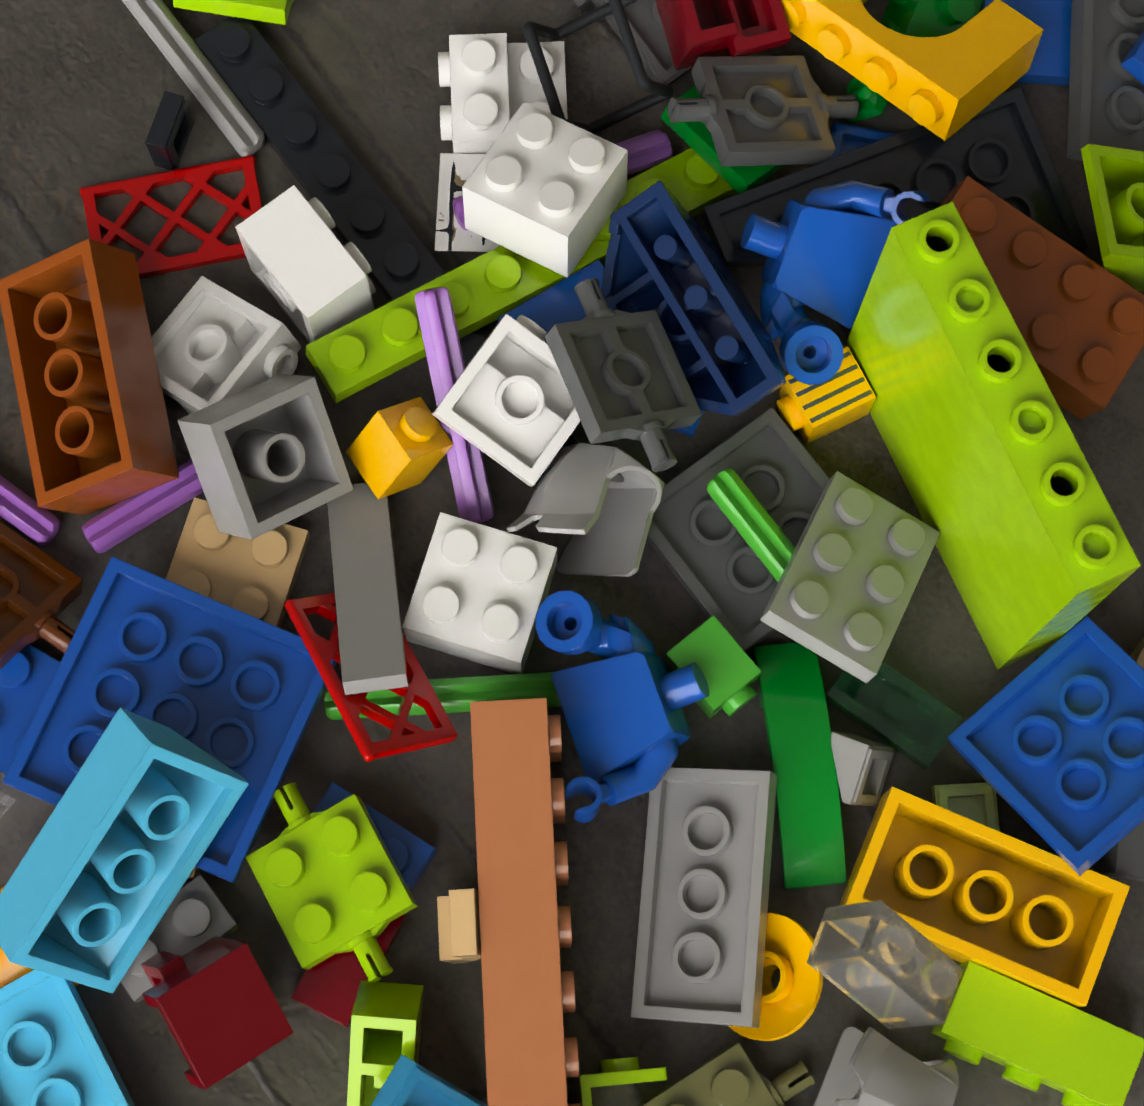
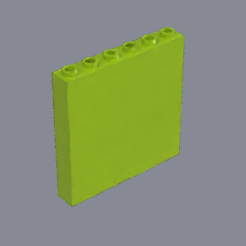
[844,201,1141,670]

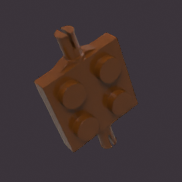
[0,522,83,669]

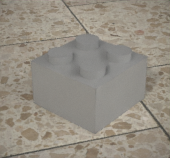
[177,374,354,540]

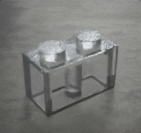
[806,900,963,1029]

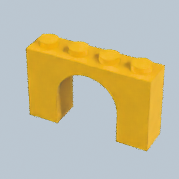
[781,0,1044,141]

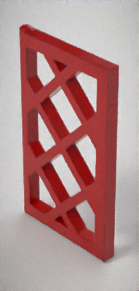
[79,155,262,278]
[284,593,458,762]

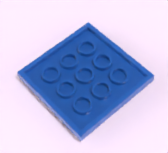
[2,557,337,884]

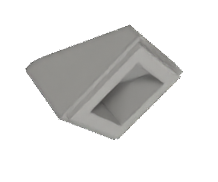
[830,731,894,806]

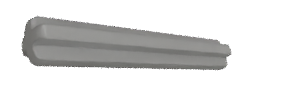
[122,0,266,157]

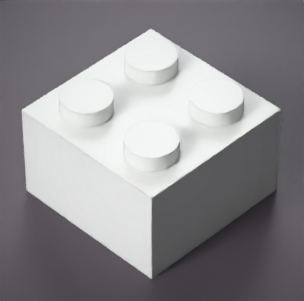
[462,101,628,278]
[235,185,376,343]
[402,512,557,674]

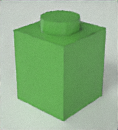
[664,615,761,719]

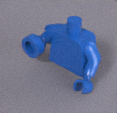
[741,180,930,385]
[536,590,709,823]

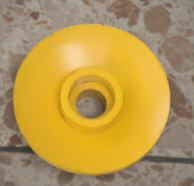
[729,913,823,1041]

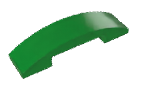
[753,642,846,890]

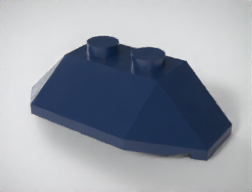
[602,180,786,417]

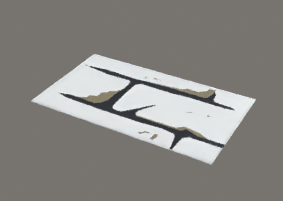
[435,153,499,252]

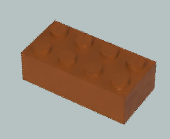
[939,176,1144,419]
[0,238,179,516]

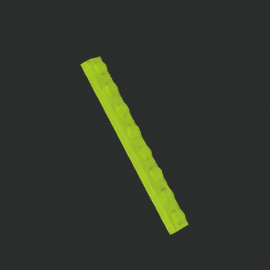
[306,148,737,404]

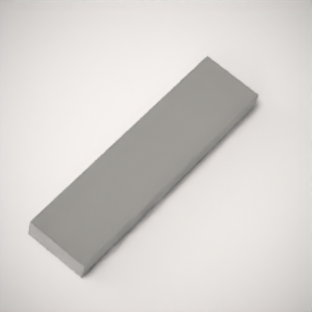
[327,483,408,695]

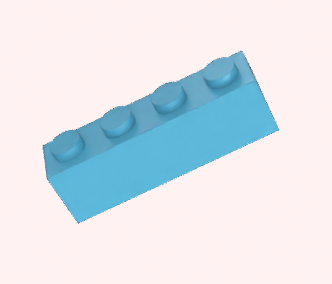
[0,707,249,994]

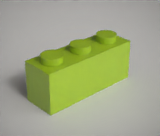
[931,961,1144,1106]

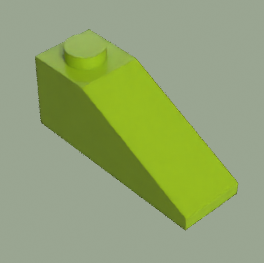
[347,980,424,1106]

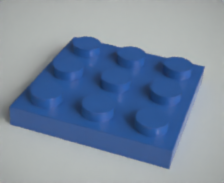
[948,616,1144,876]

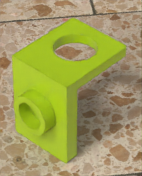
[579,1057,667,1106]

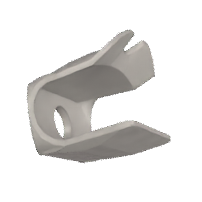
[506,443,665,577]
[813,1026,959,1106]

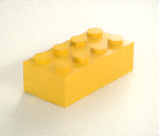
[837,786,1130,1008]

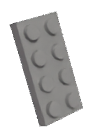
[631,767,777,1028]

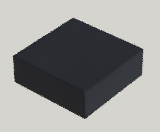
[145,91,194,170]

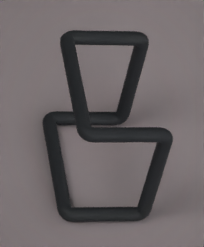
[523,0,674,134]

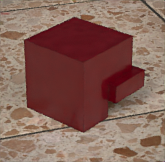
[656,0,791,70]
[141,936,294,1090]

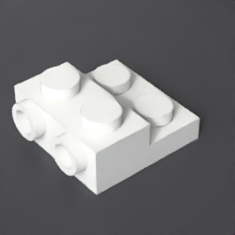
[438,33,568,154]
[151,276,302,414]
[432,314,580,487]

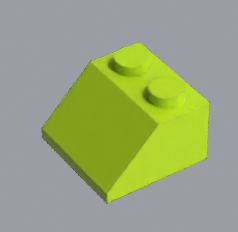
[1081,144,1144,292]

